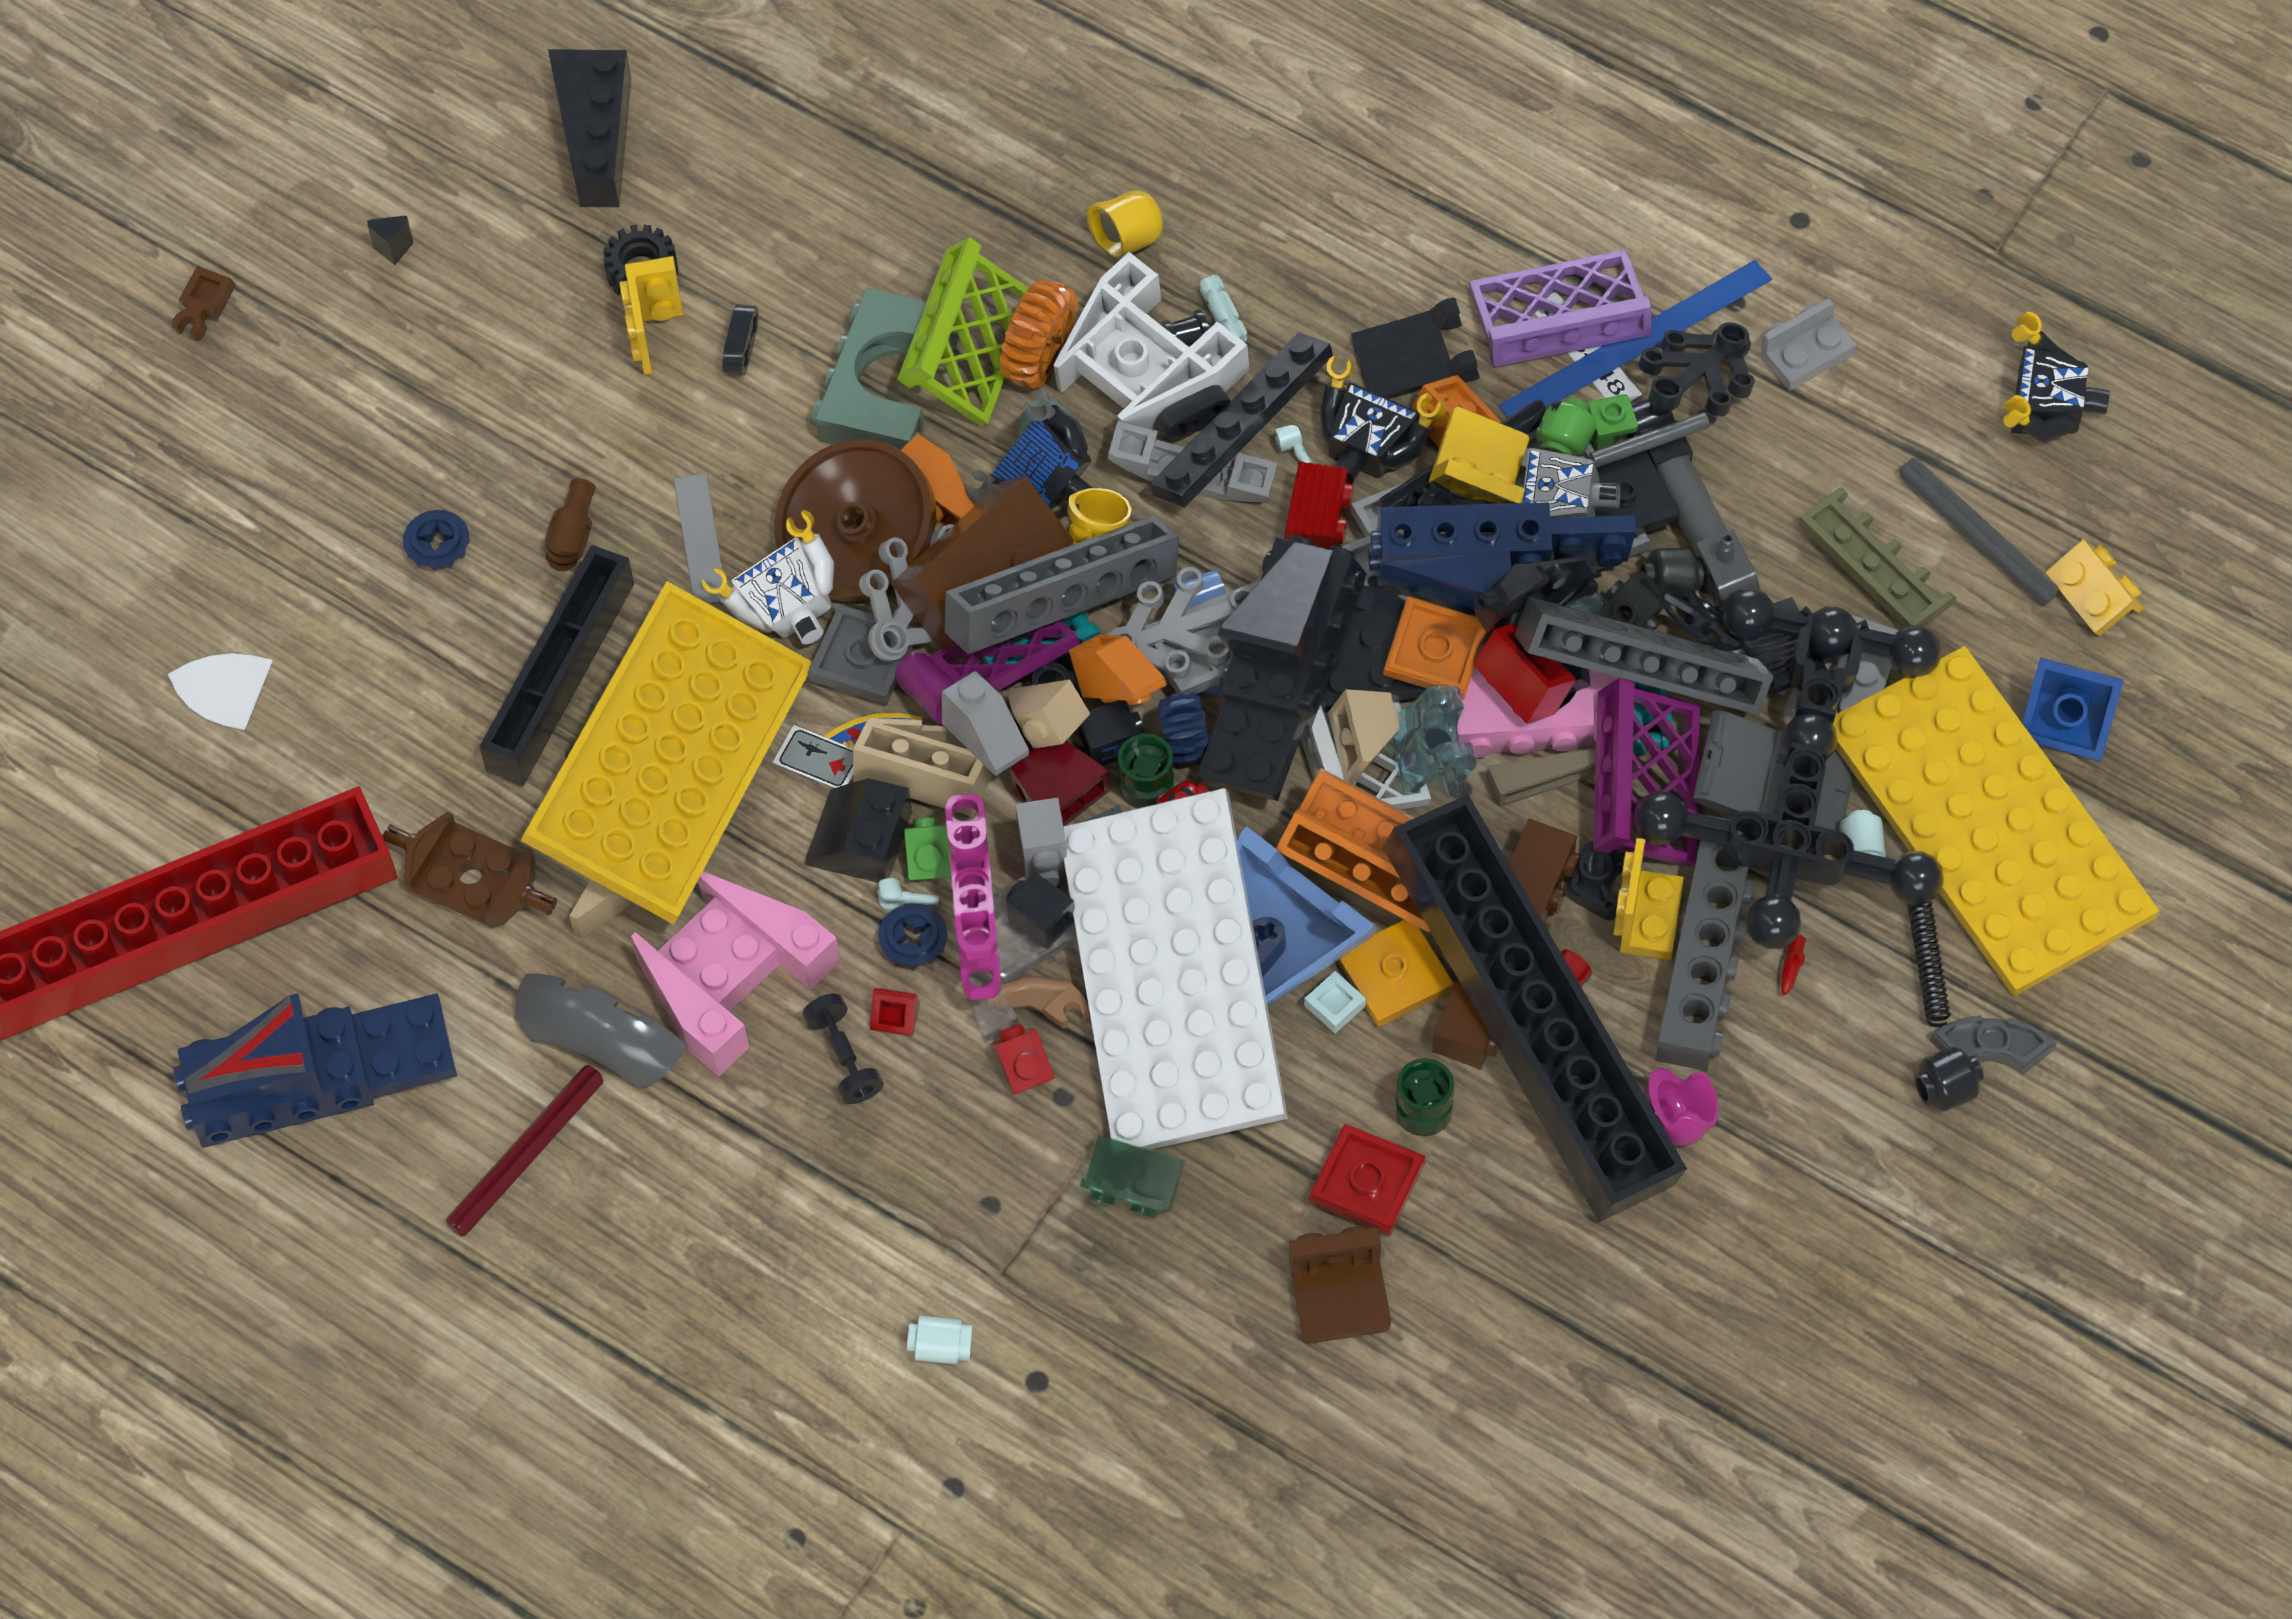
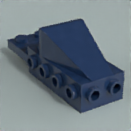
[1368,502,1636,628]

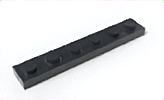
[1150,332,1333,508]

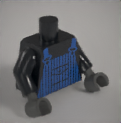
[965,390,1093,508]

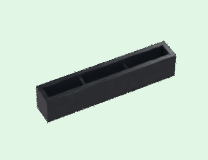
[479,544,634,785]

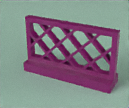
[1593,678,1700,867]

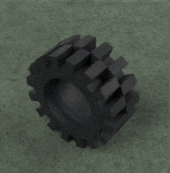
[603,224,679,296]

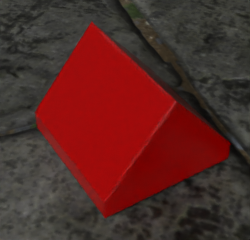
[870,987,920,1036]

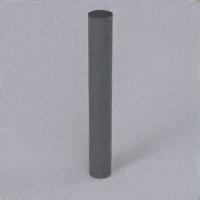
[1589,412,1710,468]

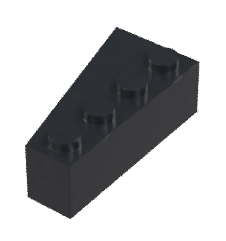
[548,49,632,207]

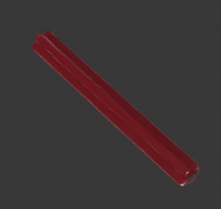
[446,1065,604,1237]

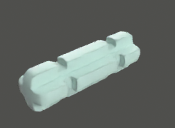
[1200,275,1247,342]

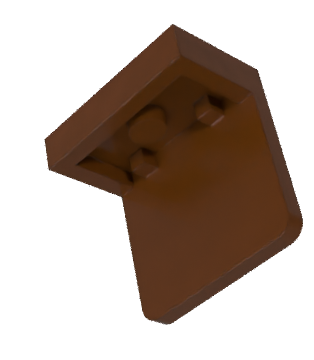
[1289,1226,1391,1343]

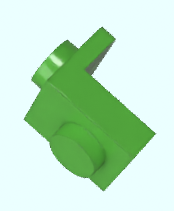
[905,817,951,880]

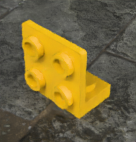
[620,256,683,375]
[1428,407,1529,504]
[1613,838,1684,960]

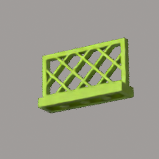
[897,237,1028,427]

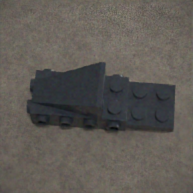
[1196,537,1367,801]

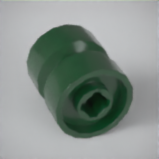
[1118,733,1174,809]
[1395,1058,1454,1137]

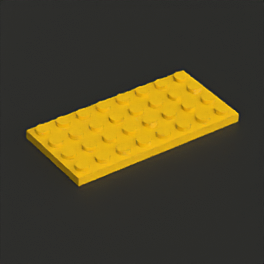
[520,581,812,924]
[1833,646,2160,997]

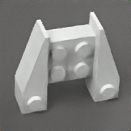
[1054,252,1250,430]

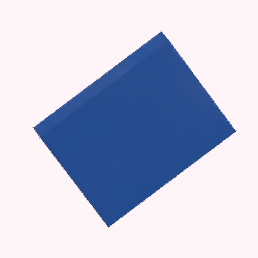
[2022,657,2124,761]

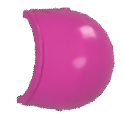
[1644,1068,1719,1146]

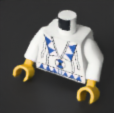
[702,510,834,644]

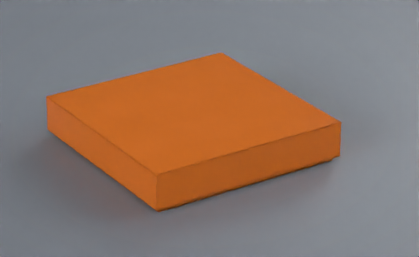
[1383,596,1486,700]

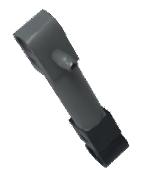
[1627,399,1760,610]

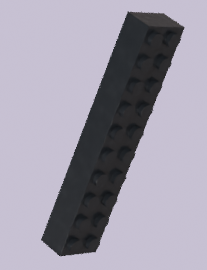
[1383,795,1687,1222]

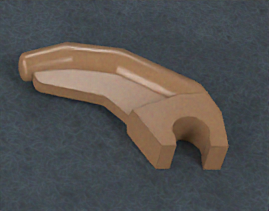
[984,975,1091,1029]

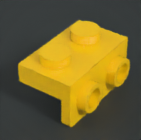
[2045,539,2145,637]

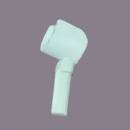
[1275,425,1313,463]
[877,878,939,911]

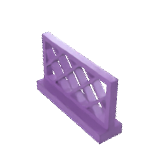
[1469,249,1652,368]

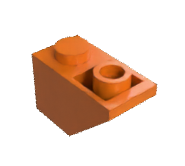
[1069,634,1166,705]

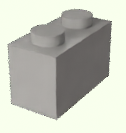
[1015,798,1068,887]

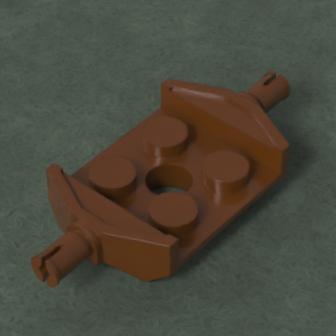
[383,812,557,928]

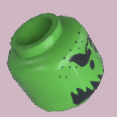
[1536,397,1597,457]

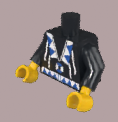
[2002,312,2110,442]
[1320,356,1446,484]

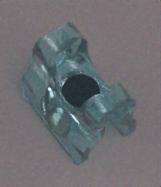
[1392,685,1477,797]

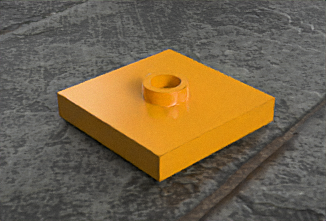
[1337,920,1454,1028]

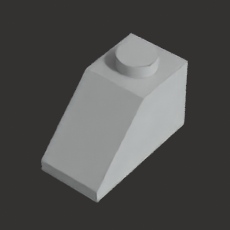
[942,671,1029,776]

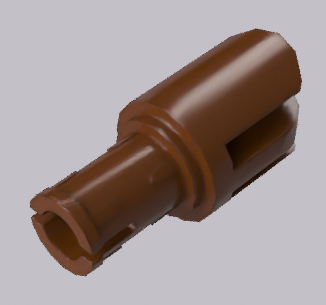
[544,478,596,571]

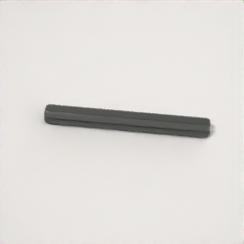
[1900,458,2059,605]

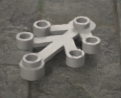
[859,524,954,661]
[1108,567,1253,679]

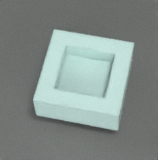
[1304,971,1366,1034]

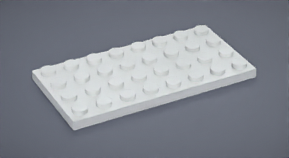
[1063,788,1288,1157]

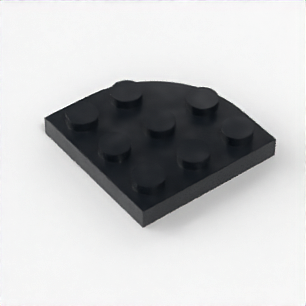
[1321,585,1440,713]

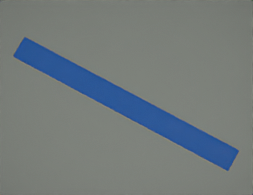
[1499,260,1772,417]

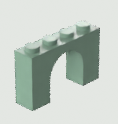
[812,287,959,450]

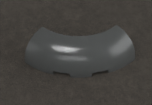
[516,974,688,1089]

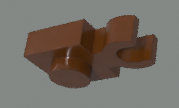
[172,266,236,341]

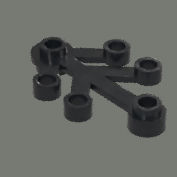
[1638,322,1755,417]

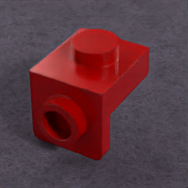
[990,1023,1055,1094]

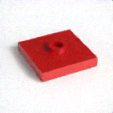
[1309,1123,1426,1236]

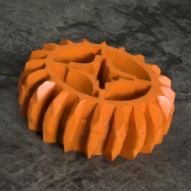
[1000,279,1078,389]

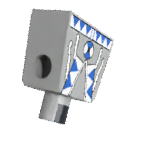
[1521,448,1620,518]

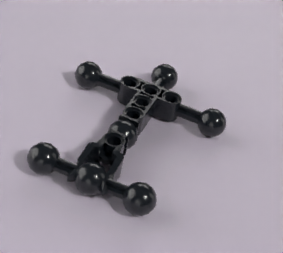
[1634,587,1944,949]

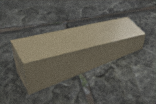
[1487,748,1596,807]

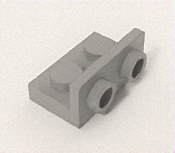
[1761,298,1857,391]

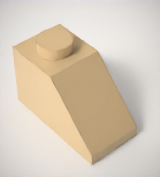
[1007,680,1090,748]
[1328,689,1400,785]

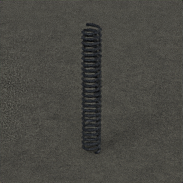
[1907,901,1951,1027]

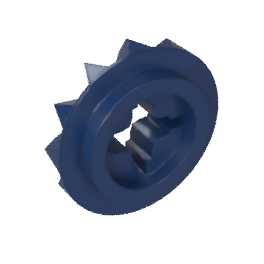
[403,510,470,571]
[878,904,948,970]

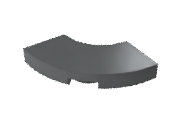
[1930,1015,2057,1075]

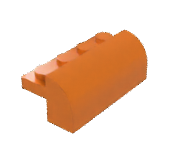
[1276,768,1430,932]

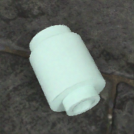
[1839,810,1886,857]
[907,1316,973,1365]

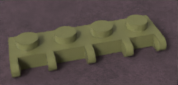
[1799,488,1956,628]

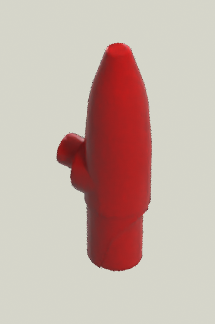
[1780,934,1806,995]

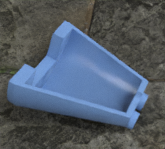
[1237,826,1377,1007]

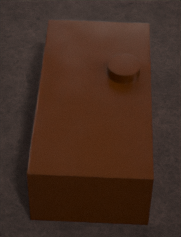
[891,475,1074,649]

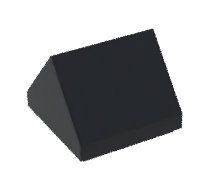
[367,215,413,265]

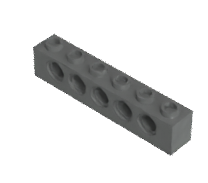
[945,515,1179,654]
[1514,597,1774,715]
[1655,815,1755,1071]

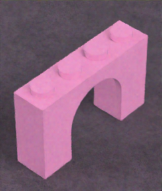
[1450,644,1619,758]

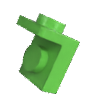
[1587,394,1638,451]

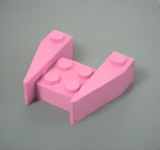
[631,871,841,1077]

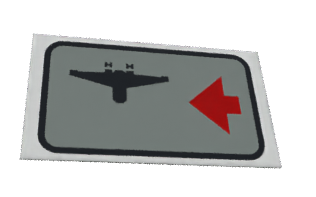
[772,725,853,788]

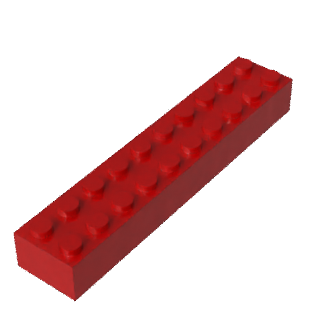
[0,786,398,1040]

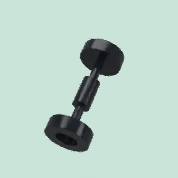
[802,993,884,1104]

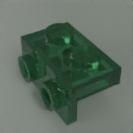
[1080,1135,1185,1218]

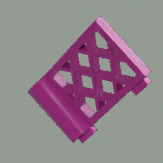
[895,620,1080,726]

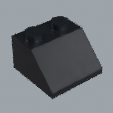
[805,778,912,883]

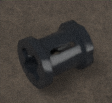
[1161,309,1210,347]

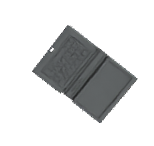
[1693,710,1854,831]

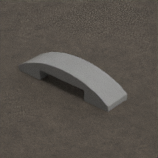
[1107,421,1277,502]

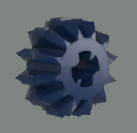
[1158,692,1209,765]

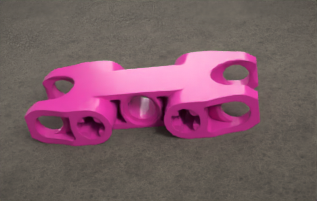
[945,793,1002,1000]

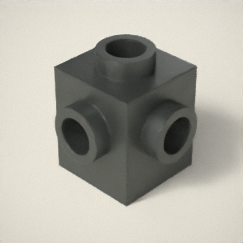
[1598,570,1664,631]

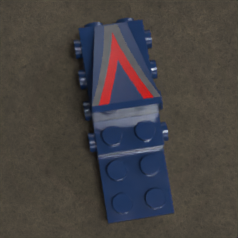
[173,993,457,1148]

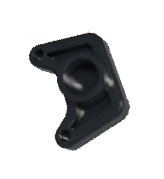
[1567,841,1626,921]

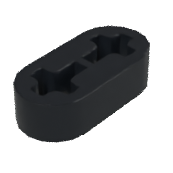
[722,304,759,375]
[1155,385,1231,443]

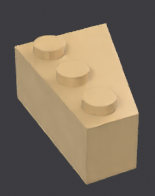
[853,718,993,817]

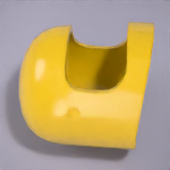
[1087,190,1164,259]
[1068,488,1132,546]

